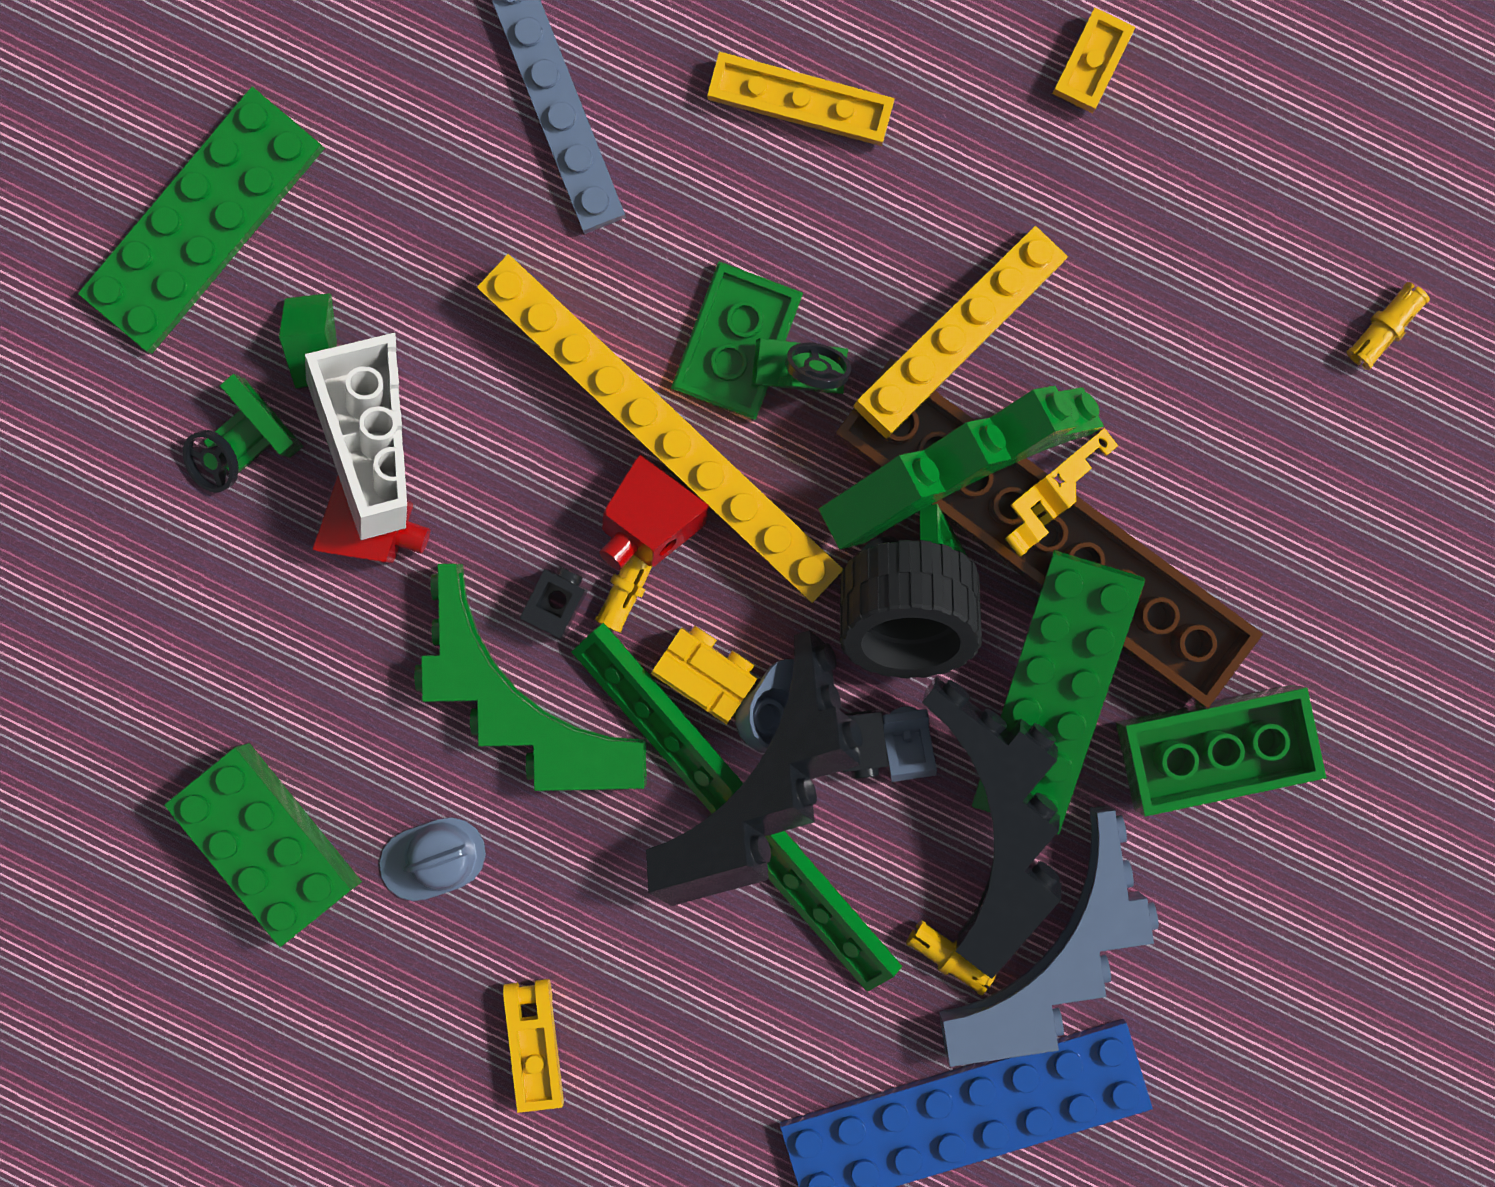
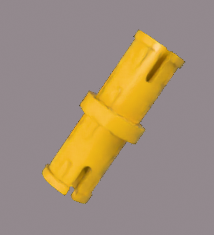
[1347,282,1430,370]
[595,555,652,633]
[906,920,996,996]

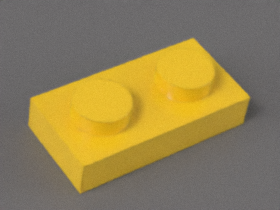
[1052,8,1136,113]

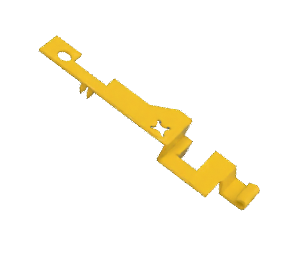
[1005,428,1118,557]

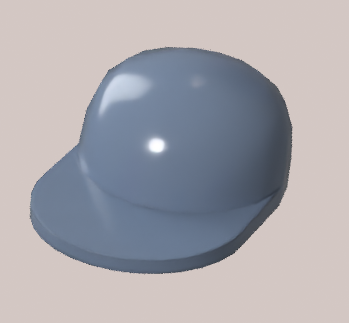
[735,659,794,753]

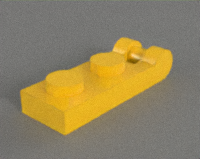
[503,979,564,1113]

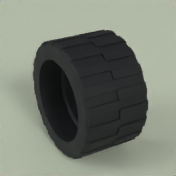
[840,540,982,679]

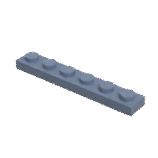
[492,0,626,234]

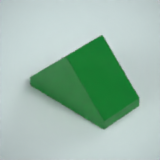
[279,293,337,389]

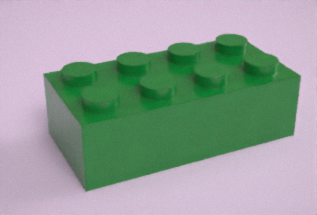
[1116,685,1327,817]
[164,743,362,948]

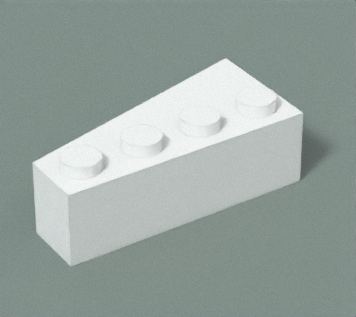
[305,333,407,540]

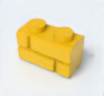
[651,625,757,724]

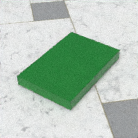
[671,261,803,421]

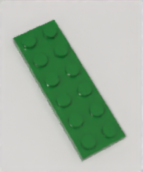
[78,86,325,354]
[972,550,1145,834]

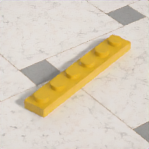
[853,226,1068,439]

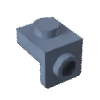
[882,706,937,782]

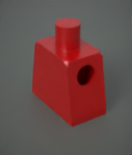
[599,454,709,570]
[313,475,431,563]

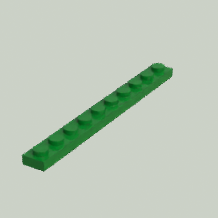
[571,623,902,992]

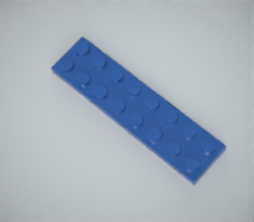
[780,1019,1153,1187]

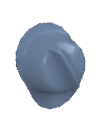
[379,817,486,901]

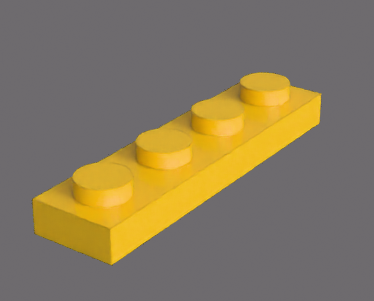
[707,51,895,146]

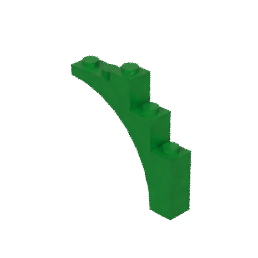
[819,386,1104,550]
[414,564,647,791]

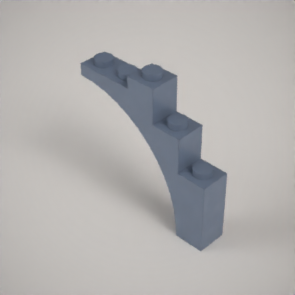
[939,805,1159,1067]

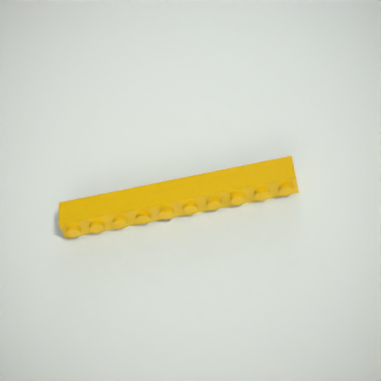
[477,254,843,603]

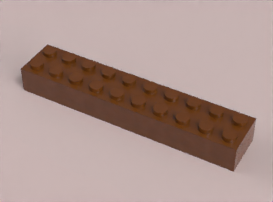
[834,358,1263,708]

